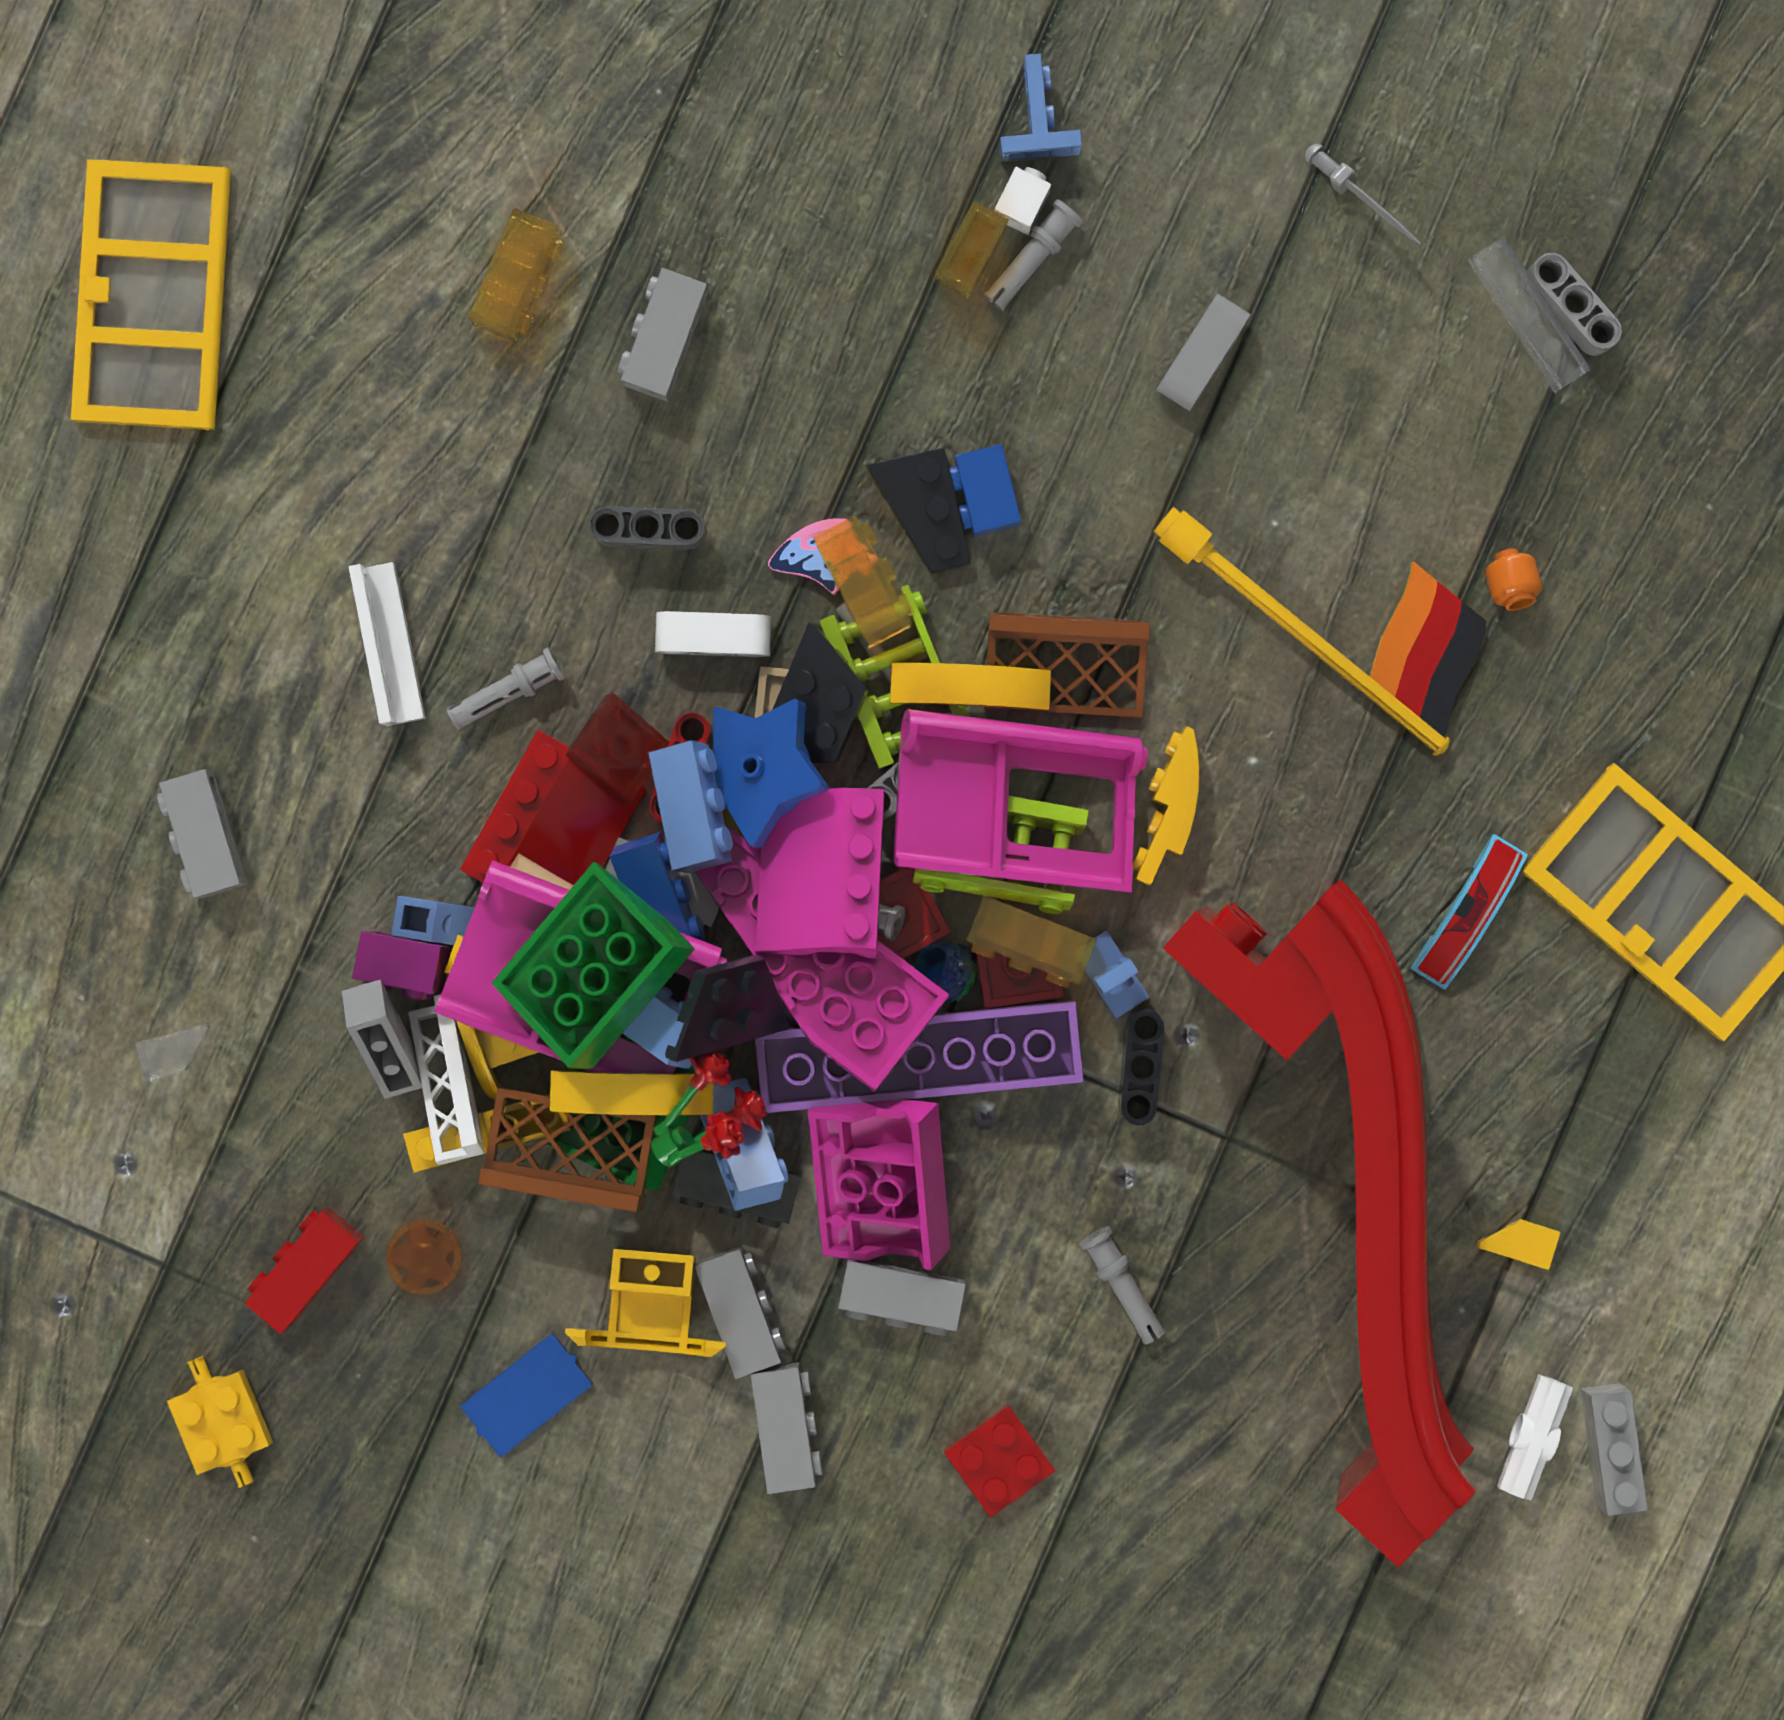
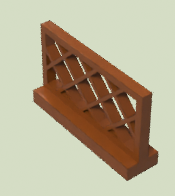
[984,611,1150,718]
[478,1088,657,1212]

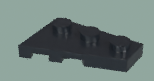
[867,448,971,574]

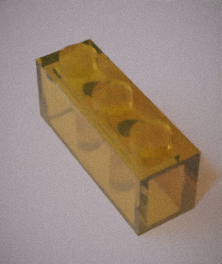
[468,208,564,343]
[813,515,915,648]
[966,895,1097,989]

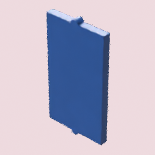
[460,1332,593,1458]

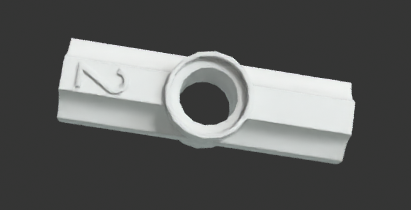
[1497,1374,1573,1501]

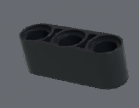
[1118,1008,1164,1126]

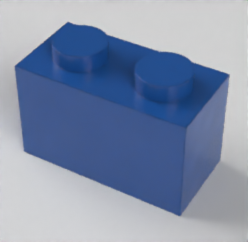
[949,444,1021,537]

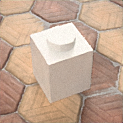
[993,167,1051,235]

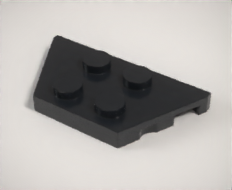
[772,622,870,763]
[665,955,789,1062]

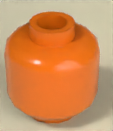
[1485,548,1543,611]

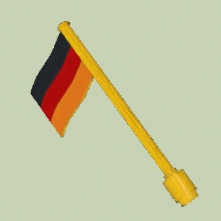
[1153,507,1486,756]

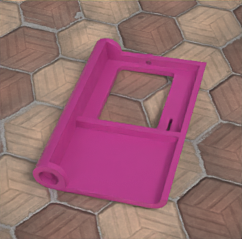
[894,709,1148,893]
[434,860,727,1074]

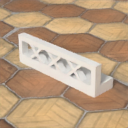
[348,562,426,726]
[408,994,485,1165]

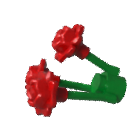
[651,1050,768,1167]

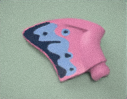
[768,518,877,596]

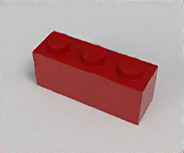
[244,1207,365,1334]

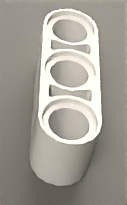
[655,611,771,657]

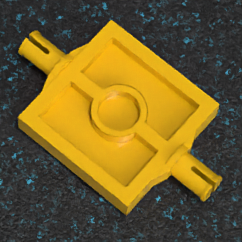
[167,1356,273,1488]

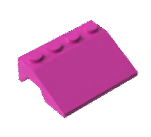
[755,788,884,958]
[808,1099,951,1270]

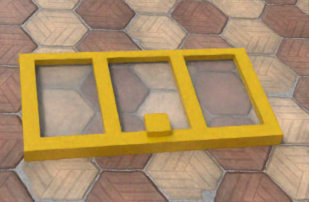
[71,159,231,431]
[1520,763,1784,1041]

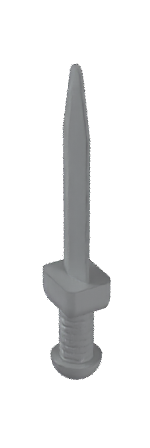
[1304,144,1421,245]

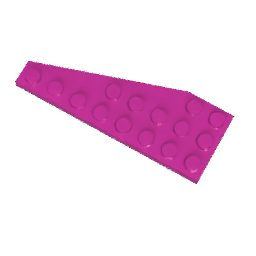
[695,824,949,1092]

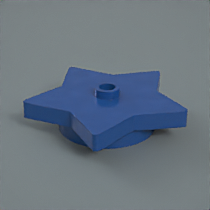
[713,699,828,849]

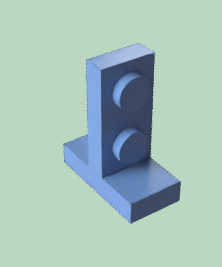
[999,53,1082,162]
[1072,930,1149,1019]

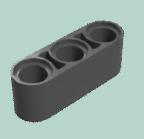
[589,506,707,550]

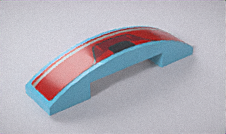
[1410,834,1528,990]

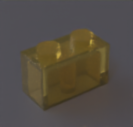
[935,201,1009,299]

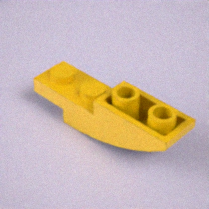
[1133,726,1199,886]
[403,1094,570,1173]

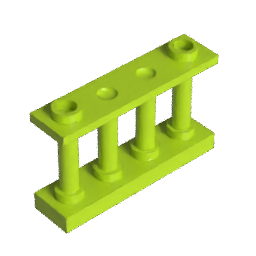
[819,585,970,771]
[912,796,1089,914]

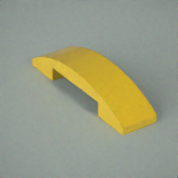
[890,663,1051,711]
[550,1070,714,1115]

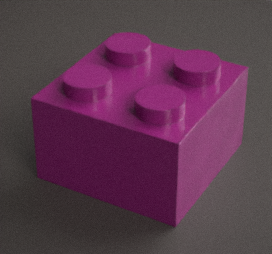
[352,930,452,1000]

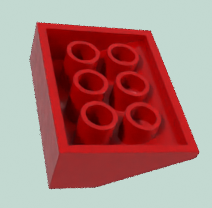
[460,730,647,886]

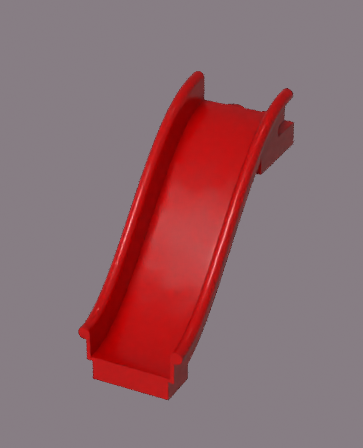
[1163,879,1476,1568]

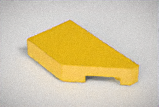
[1476,1219,1561,1270]

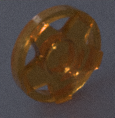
[386,1219,462,1295]

